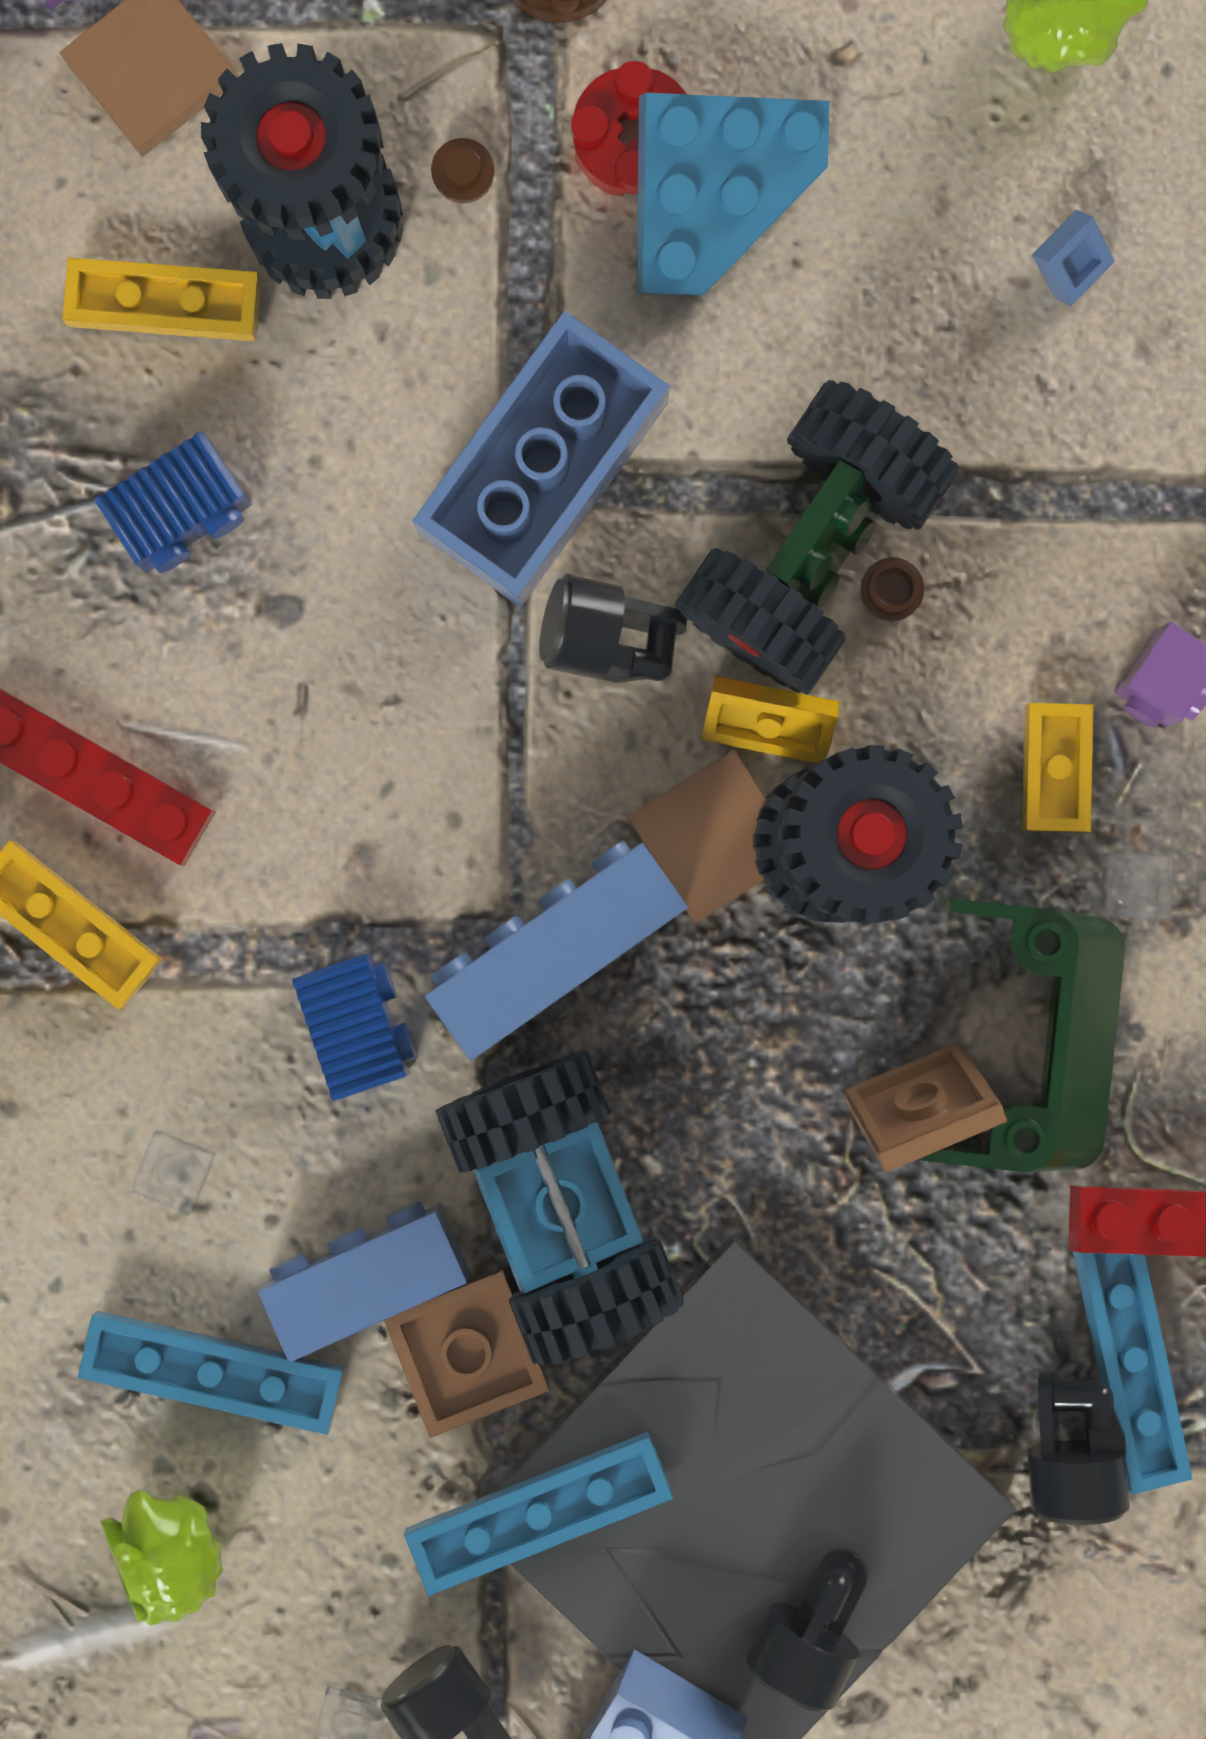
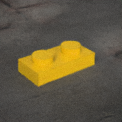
[701,676,840,764]
[1022,703,1093,833]

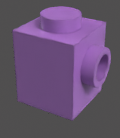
[1114,622,1206,728]

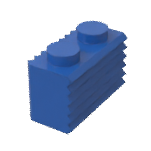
[94,431,252,573]
[292,953,417,1101]

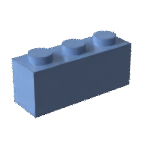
[257,1200,471,1363]

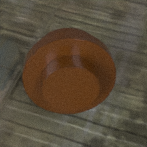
[431,138,495,204]
[860,557,924,622]

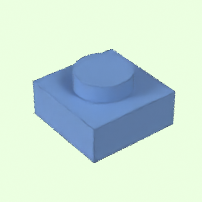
[1032,210,1115,306]

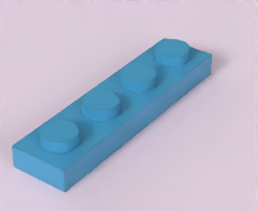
[1073,1251,1193,1495]
[77,1311,345,1435]
[404,1432,673,1596]

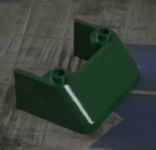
[919,898,1125,1172]

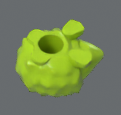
[1003,0,1148,73]
[100,1490,223,1626]

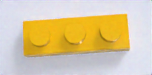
[62,257,262,342]
[0,841,164,1010]

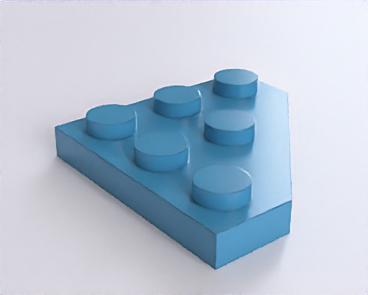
[636,93,830,296]

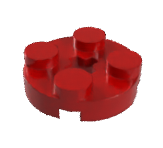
[571,61,687,197]

